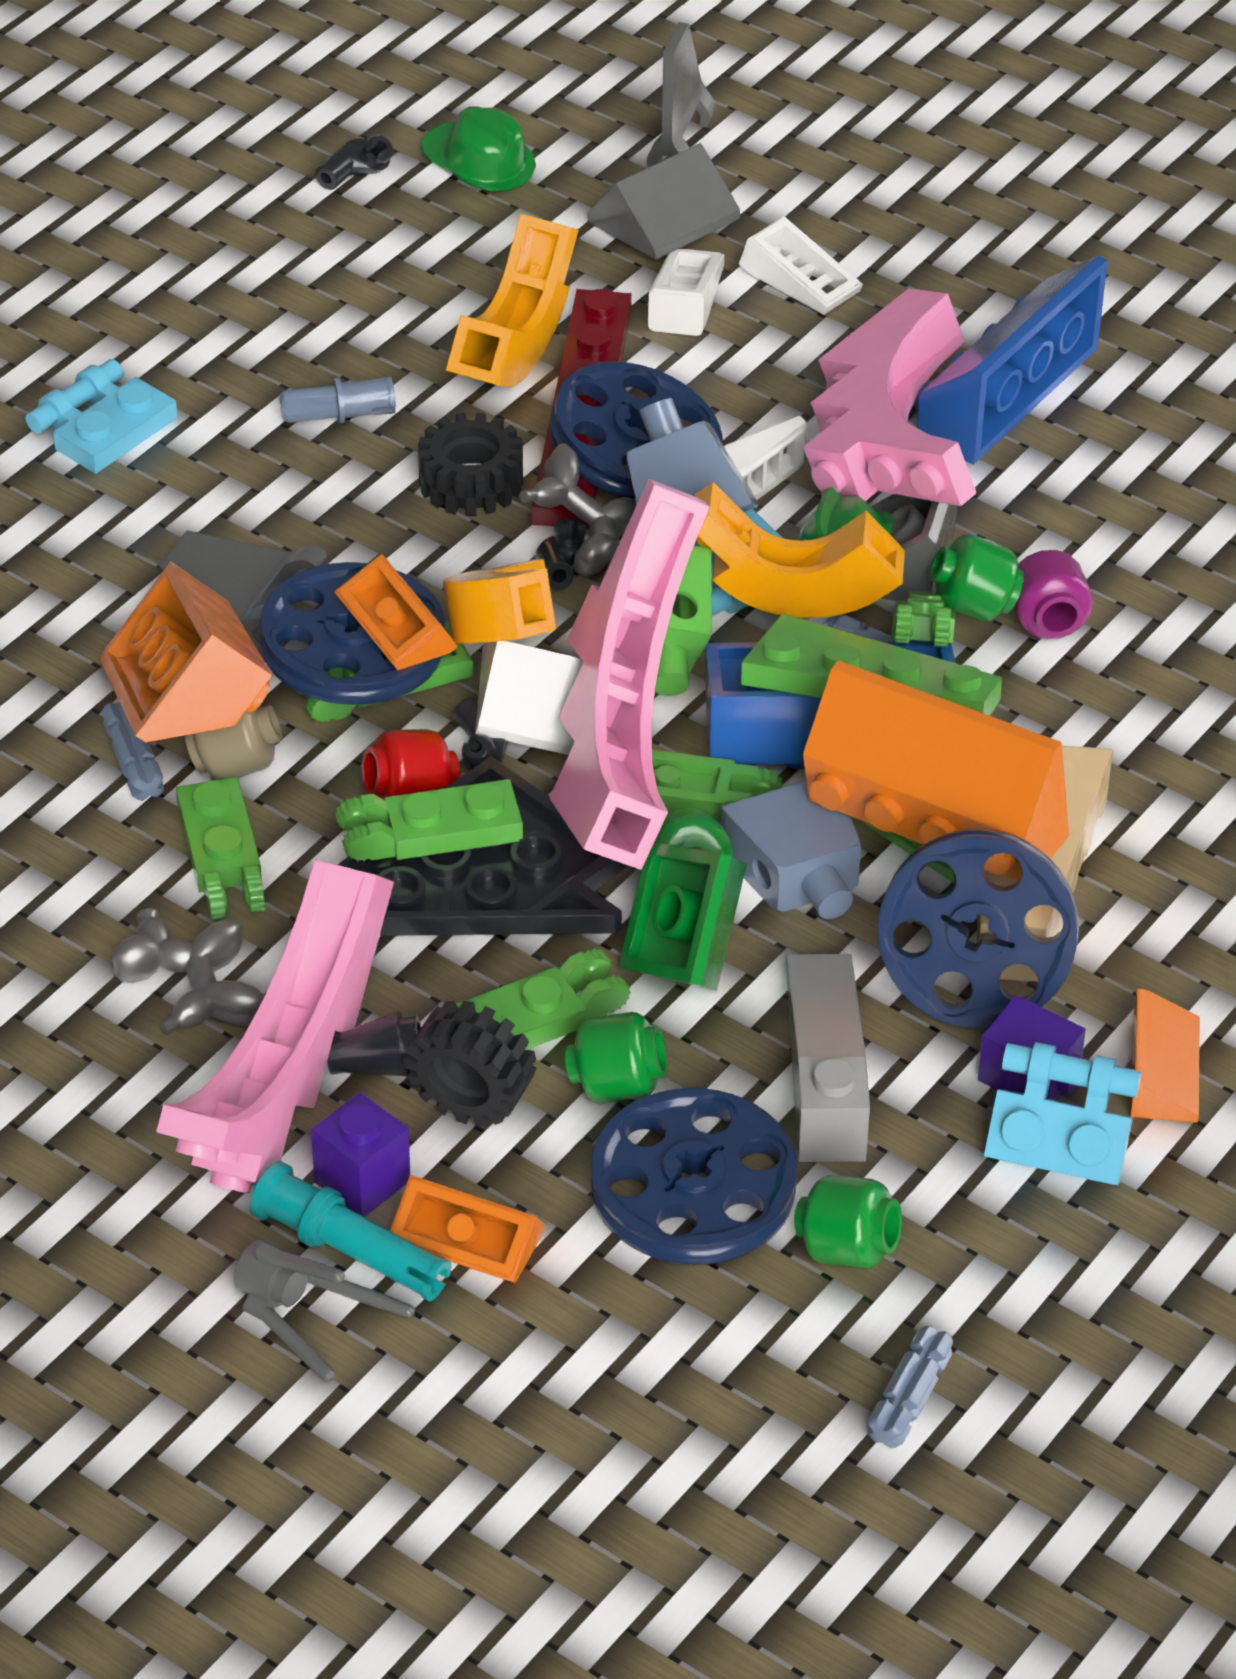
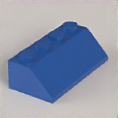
[915,256,1108,465]
[705,641,956,769]

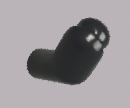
[315,135,393,190]
[536,518,586,590]
[452,697,509,771]

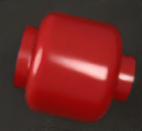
[362,729,460,800]

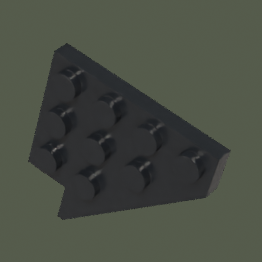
[337,756,627,936]

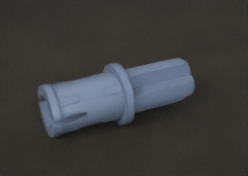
[279,376,396,424]

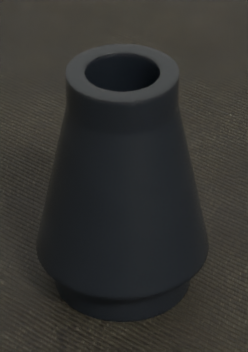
[327,1011,421,1076]

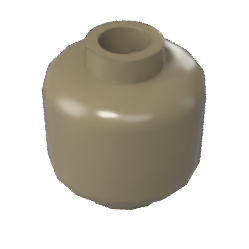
[185,705,283,780]

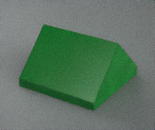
[618,842,747,991]

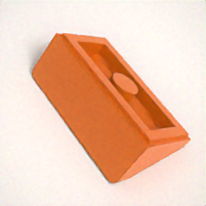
[335,553,458,671]
[1130,988,1200,1123]
[390,1175,546,1284]

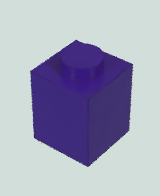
[978,995,1088,1101]
[311,1092,410,1217]

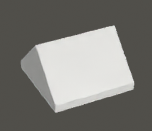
[475,641,583,755]

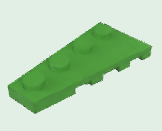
[741,613,1002,716]

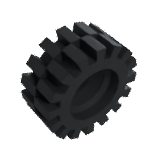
[418,413,523,516]
[404,1001,537,1126]

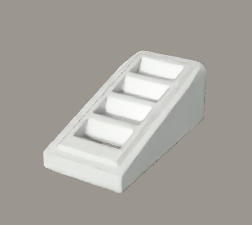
[739,217,863,315]
[648,248,725,336]
[724,416,806,500]

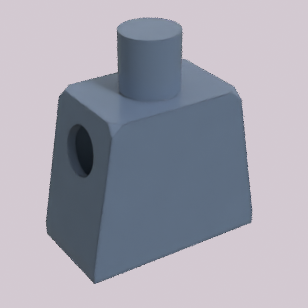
[627,398,759,512]
[721,781,861,919]

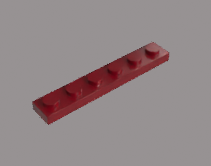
[532,289,632,530]

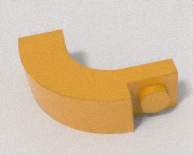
[446,213,579,387]
[695,482,905,618]
[443,559,556,643]

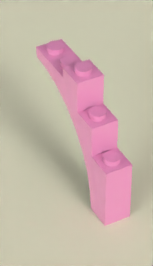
[803,288,976,506]
[549,479,710,870]
[156,859,394,1193]

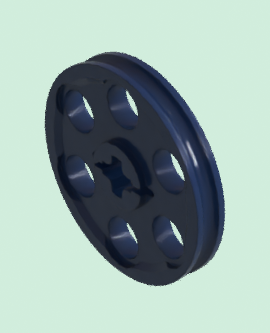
[549,362,723,498]
[260,562,445,705]
[878,829,1079,1028]
[591,1088,797,1265]

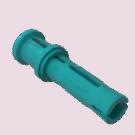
[249,1160,452,1302]

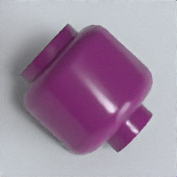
[1014,550,1093,639]

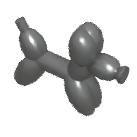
[520,444,637,577]
[112,908,265,1034]

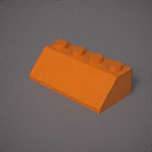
[98,561,273,743]
[803,660,1069,881]

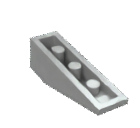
[786,954,870,1162]

